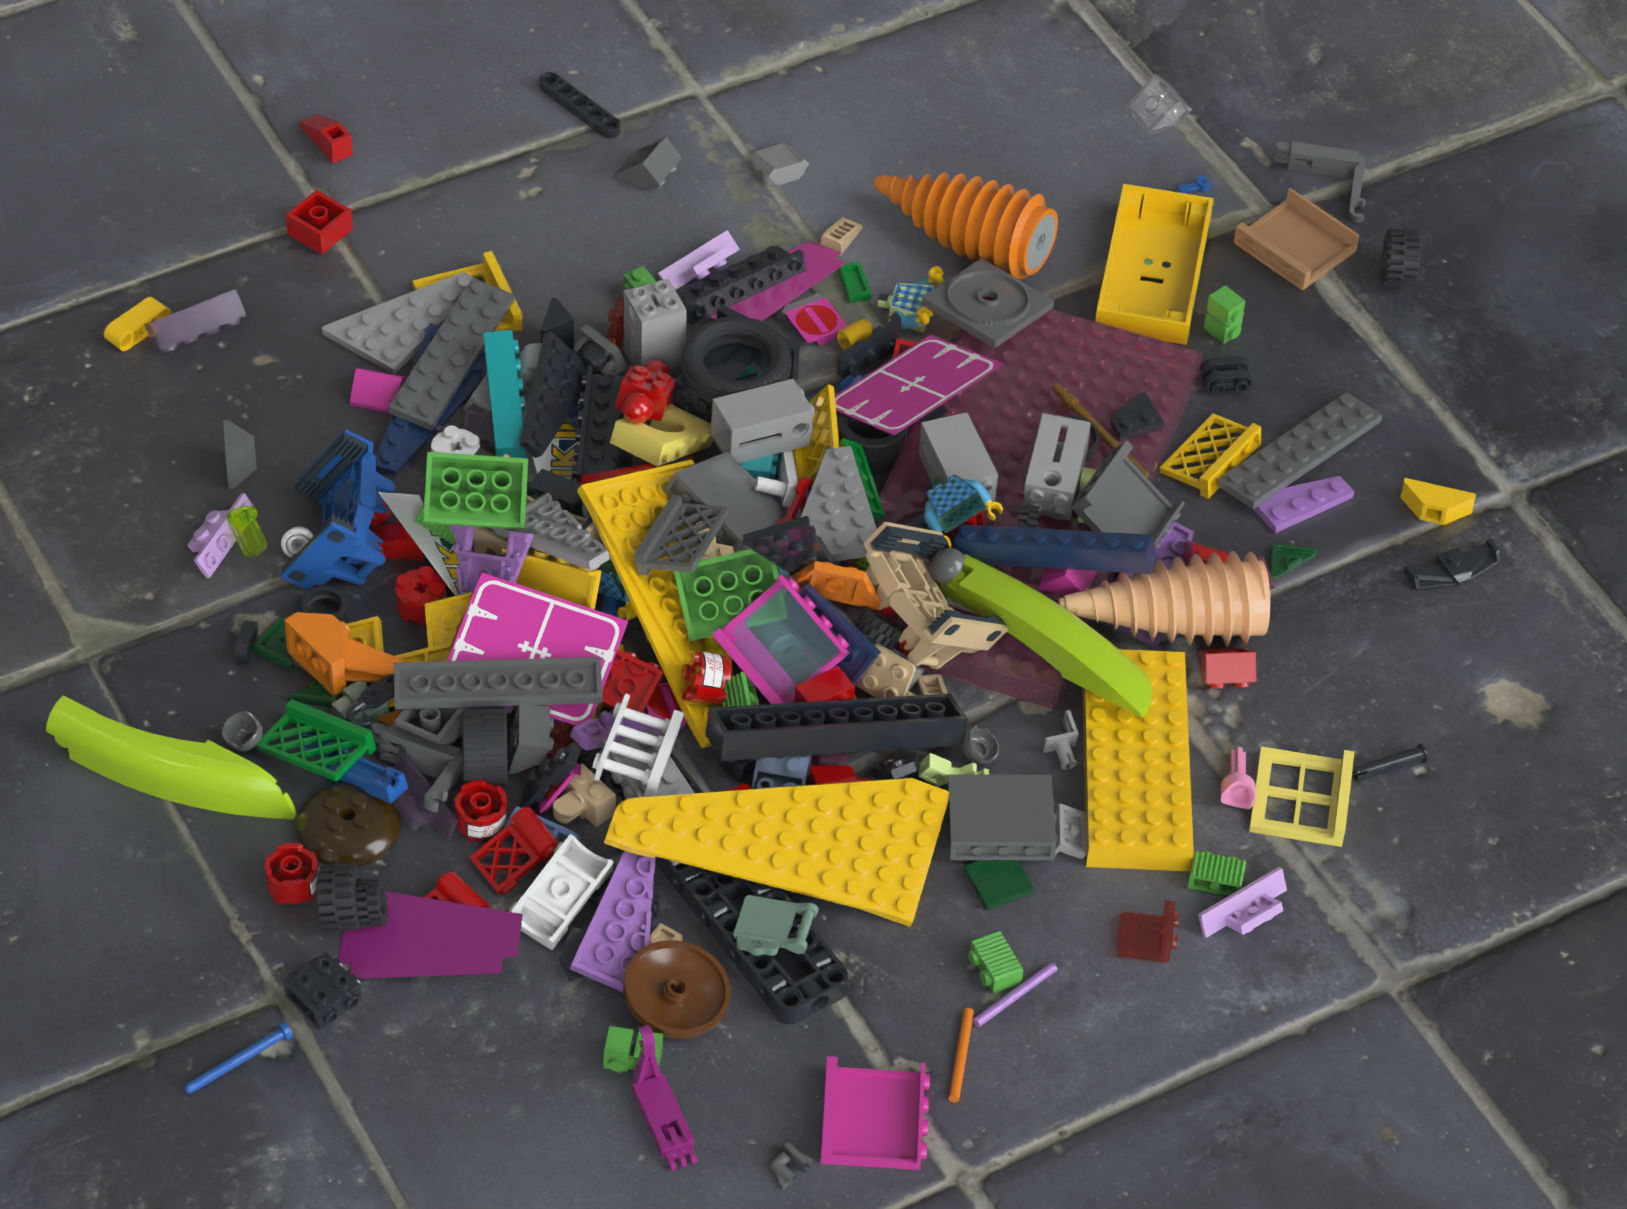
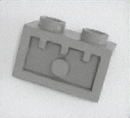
[1054,803,1087,859]

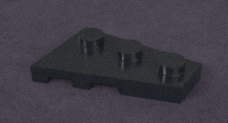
[837,312,901,379]
[519,742,582,808]

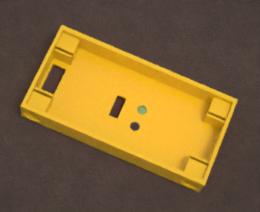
[1094,184,1214,345]

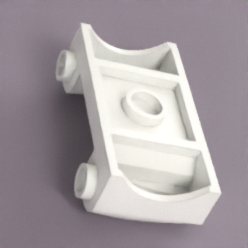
[508,834,614,950]

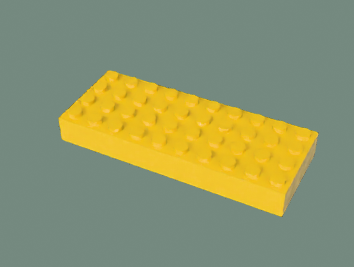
[1082,649,1194,872]

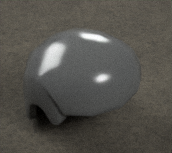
[929,548,965,585]
[221,711,263,752]
[962,725,999,765]

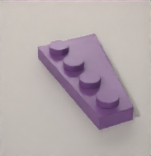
[1254,476,1354,533]
[570,710,661,751]

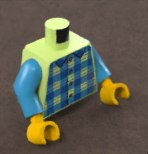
[877,266,944,333]

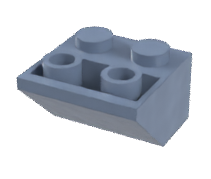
[752,755,812,789]

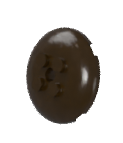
[296,782,401,867]

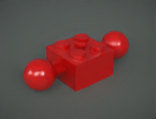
[615,360,677,424]

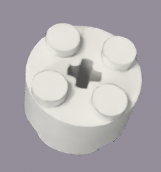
[431,426,480,455]

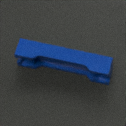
[313,740,408,804]

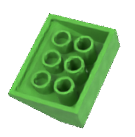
[423,452,528,530]
[674,549,789,642]

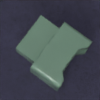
[332,681,389,729]

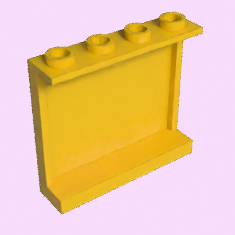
[502,548,602,609]

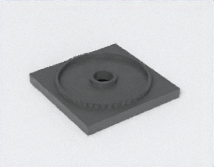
[922,258,1054,349]

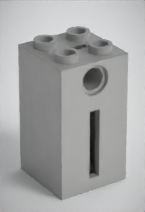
[624,279,687,374]
[711,379,815,464]
[919,412,998,511]
[1023,413,1091,521]

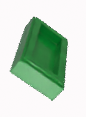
[837,262,872,303]

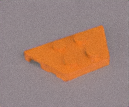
[784,561,881,610]

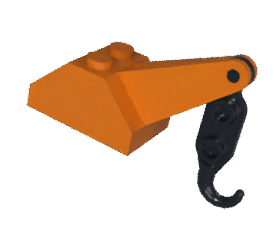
[284,612,409,728]

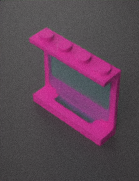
[712,574,850,704]

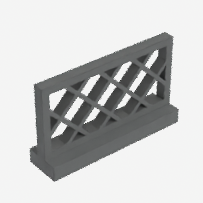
[634,495,729,576]

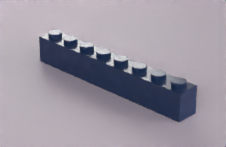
[954,524,1157,574]

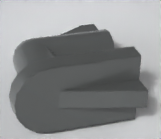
[770,1141,814,1190]

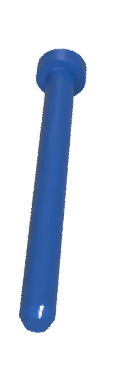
[184,1021,293,1094]

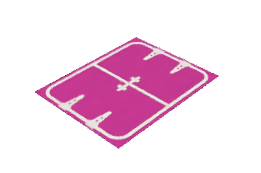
[822,335,1004,435]
[447,572,628,726]

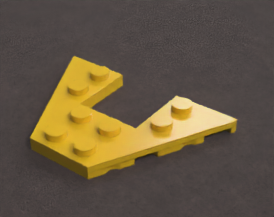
[346,592,473,707]

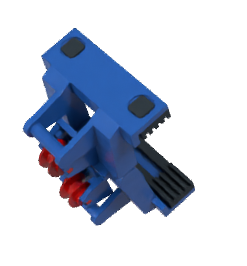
[280,429,395,591]

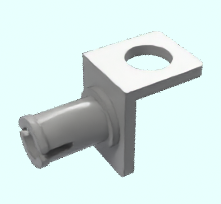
[1042,710,1079,770]

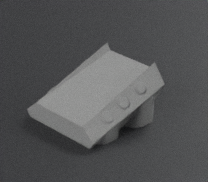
[749,143,809,186]

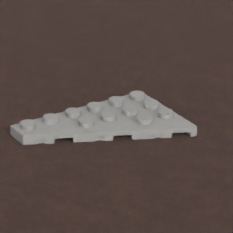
[322,272,474,374]
[801,446,877,561]

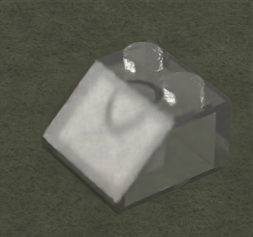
[1125,74,1192,135]

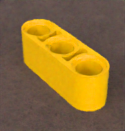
[104,297,171,351]

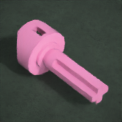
[1221,747,1256,809]

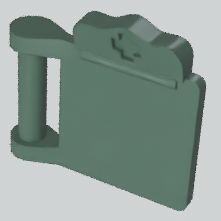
[734,895,819,956]

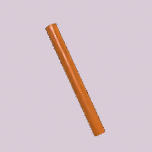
[948,1008,974,1102]

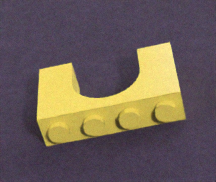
[610,404,713,466]

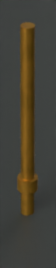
[1052,383,1150,479]

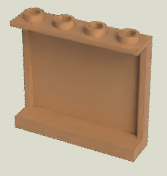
[1234,188,1359,291]

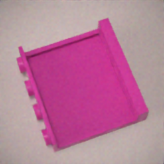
[820,1056,930,1170]

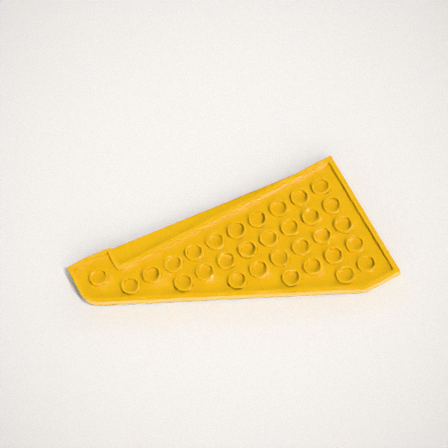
[577,460,733,748]
[604,778,950,927]

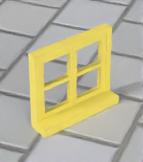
[1249,747,1354,847]

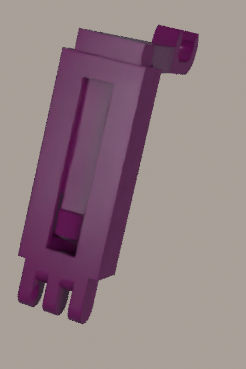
[632,1025,698,1171]

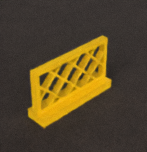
[792,384,839,491]
[1160,413,1261,499]

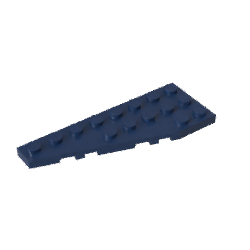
[376,323,487,477]

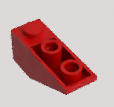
[298,114,352,163]

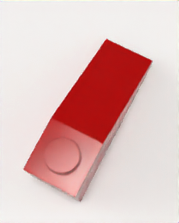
[369,522,425,562]

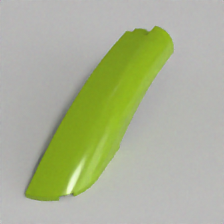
[940,554,1153,718]
[46,695,297,820]

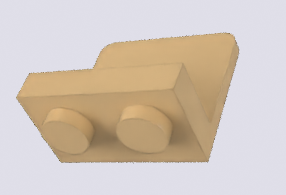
[857,644,916,698]

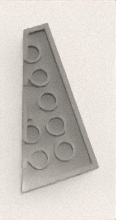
[493,493,610,570]

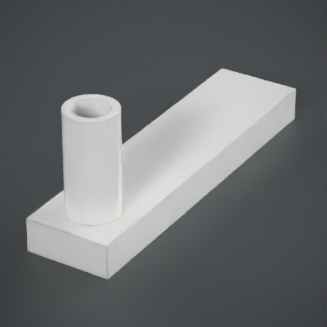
[754,450,798,507]

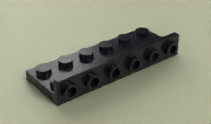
[676,245,806,325]
[572,365,634,482]

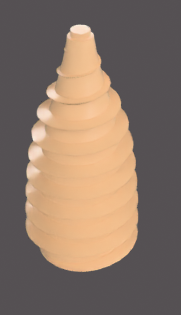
[1058,551,1270,647]

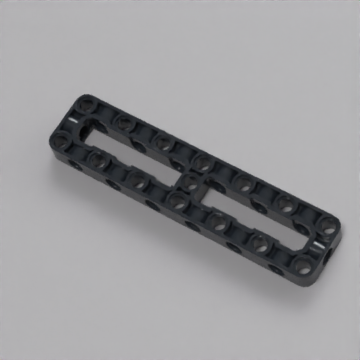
[606,753,848,1025]

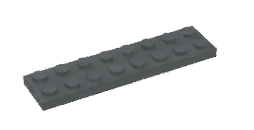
[388,278,515,431]
[1217,392,1382,509]
[394,657,603,709]

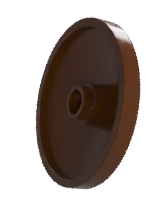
[623,940,731,1039]

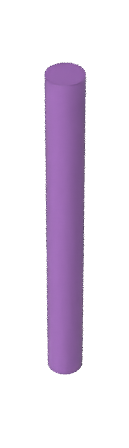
[972,962,1057,1028]

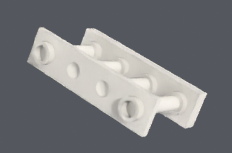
[592,693,684,797]

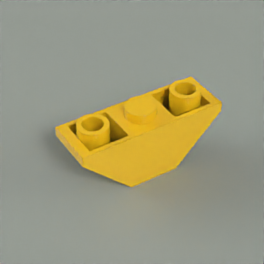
[1401,478,1476,525]

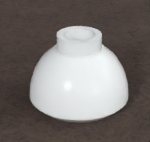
[281,526,314,558]

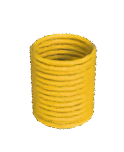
[837,318,874,351]

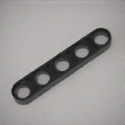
[539,72,620,139]

